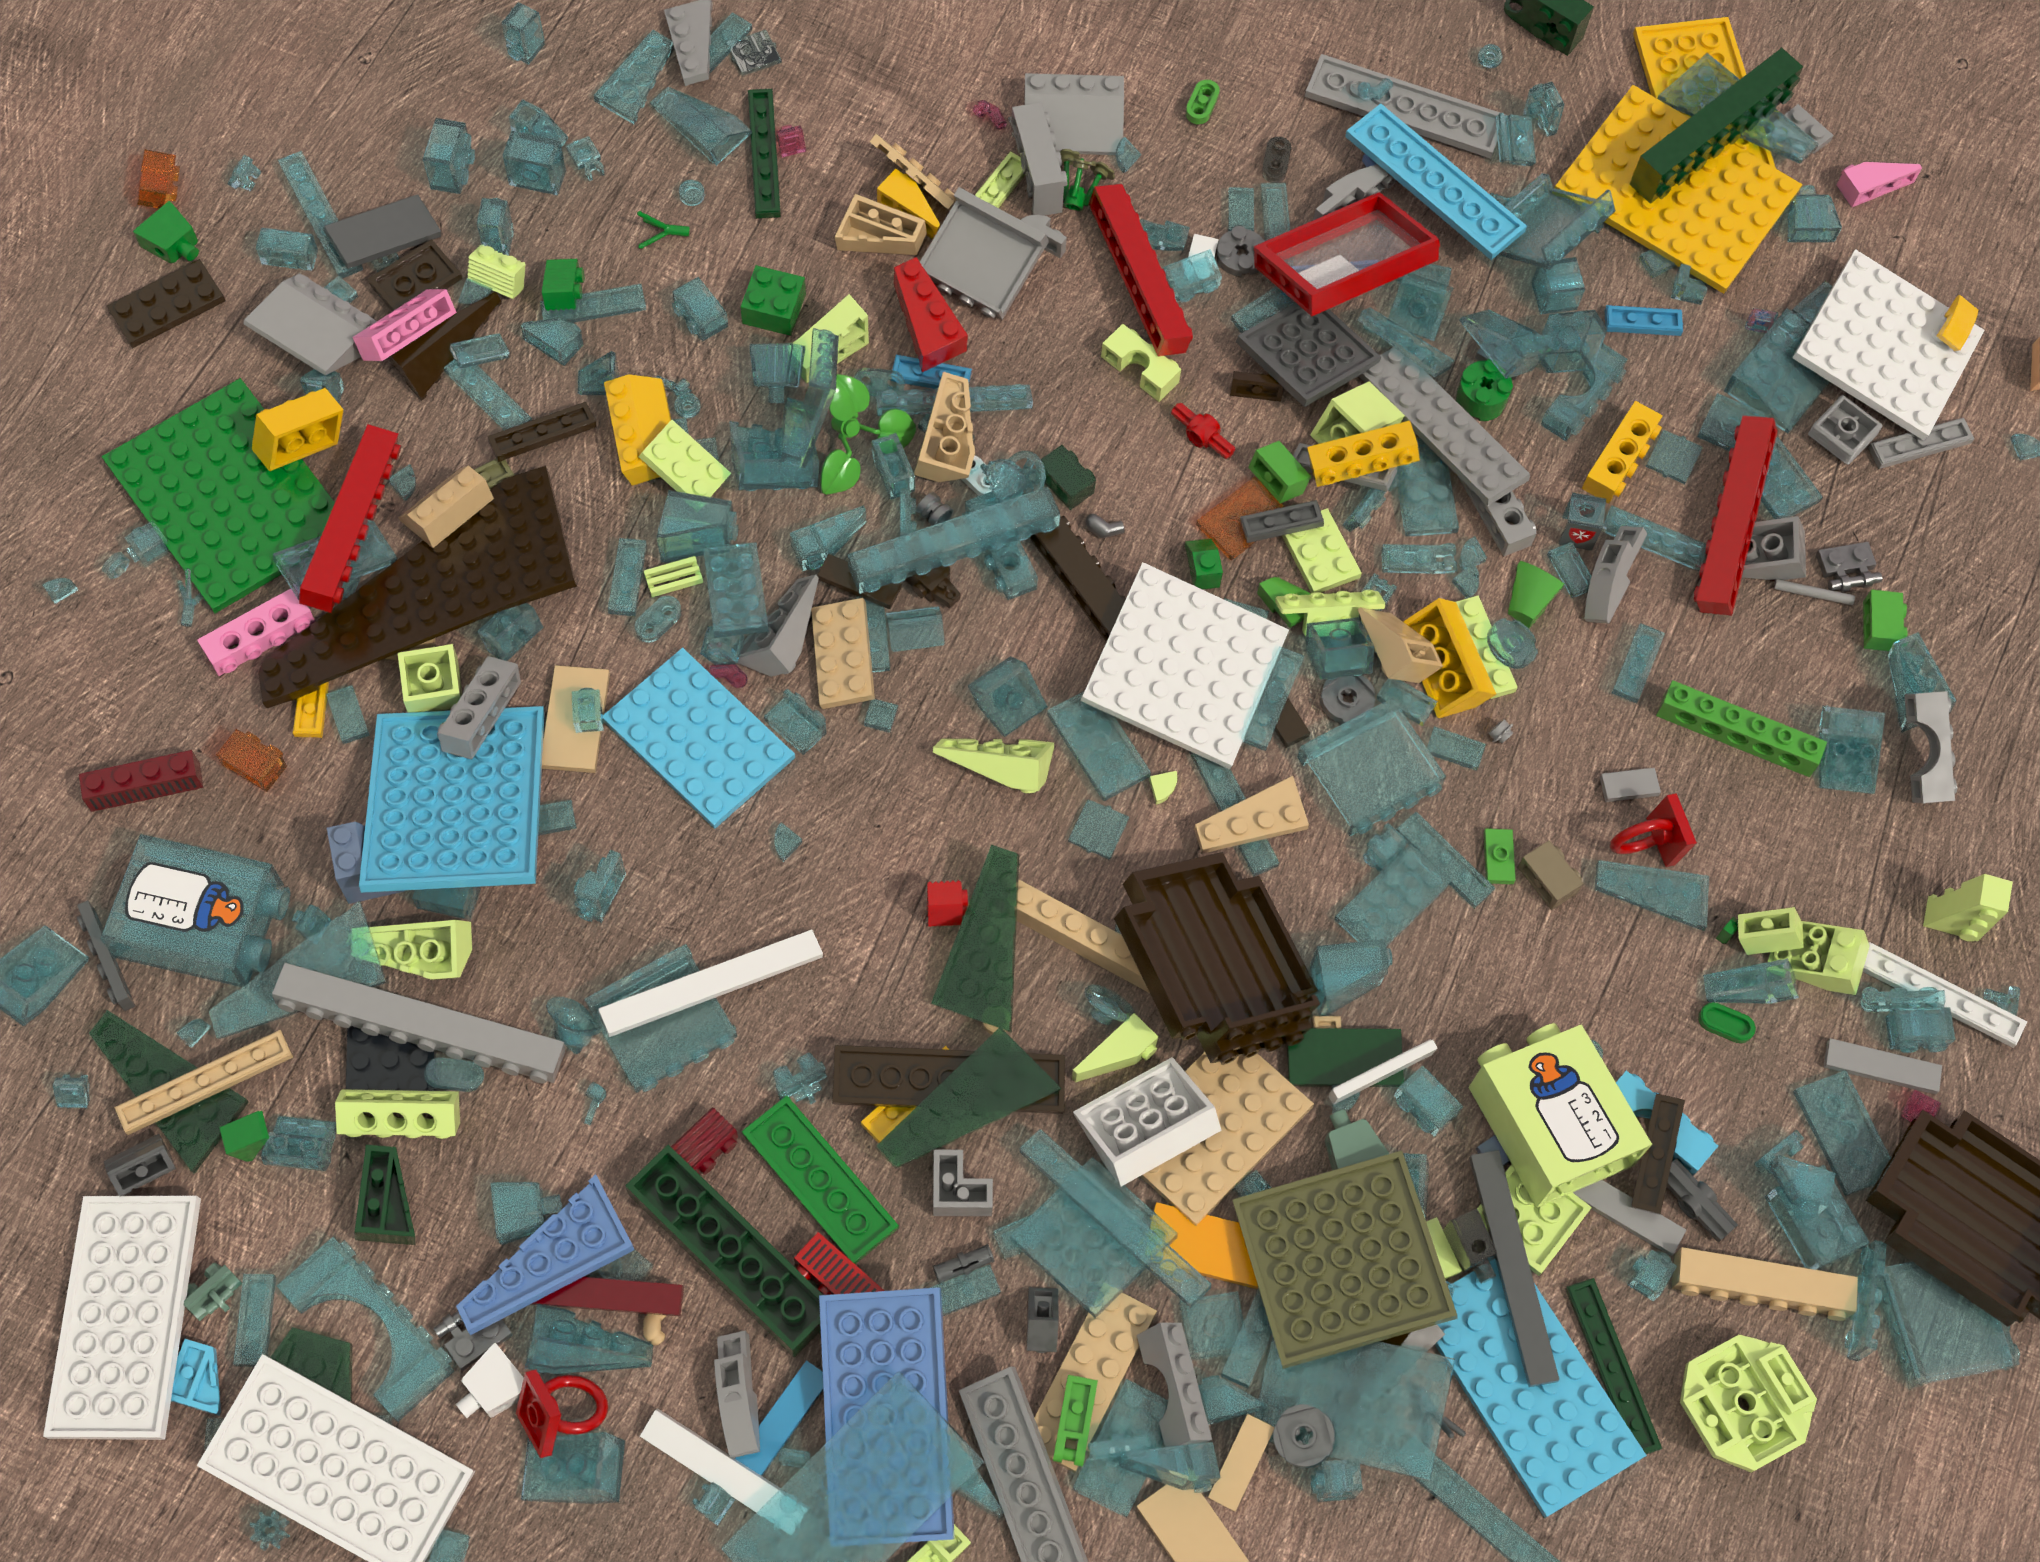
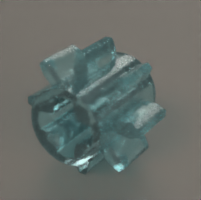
[250,1510,290,1551]

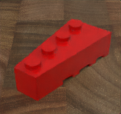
[893,257,968,372]

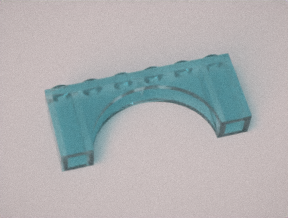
[277,1237,454,1422]

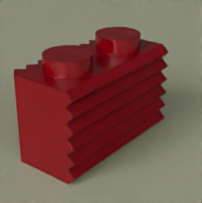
[671,1107,738,1175]

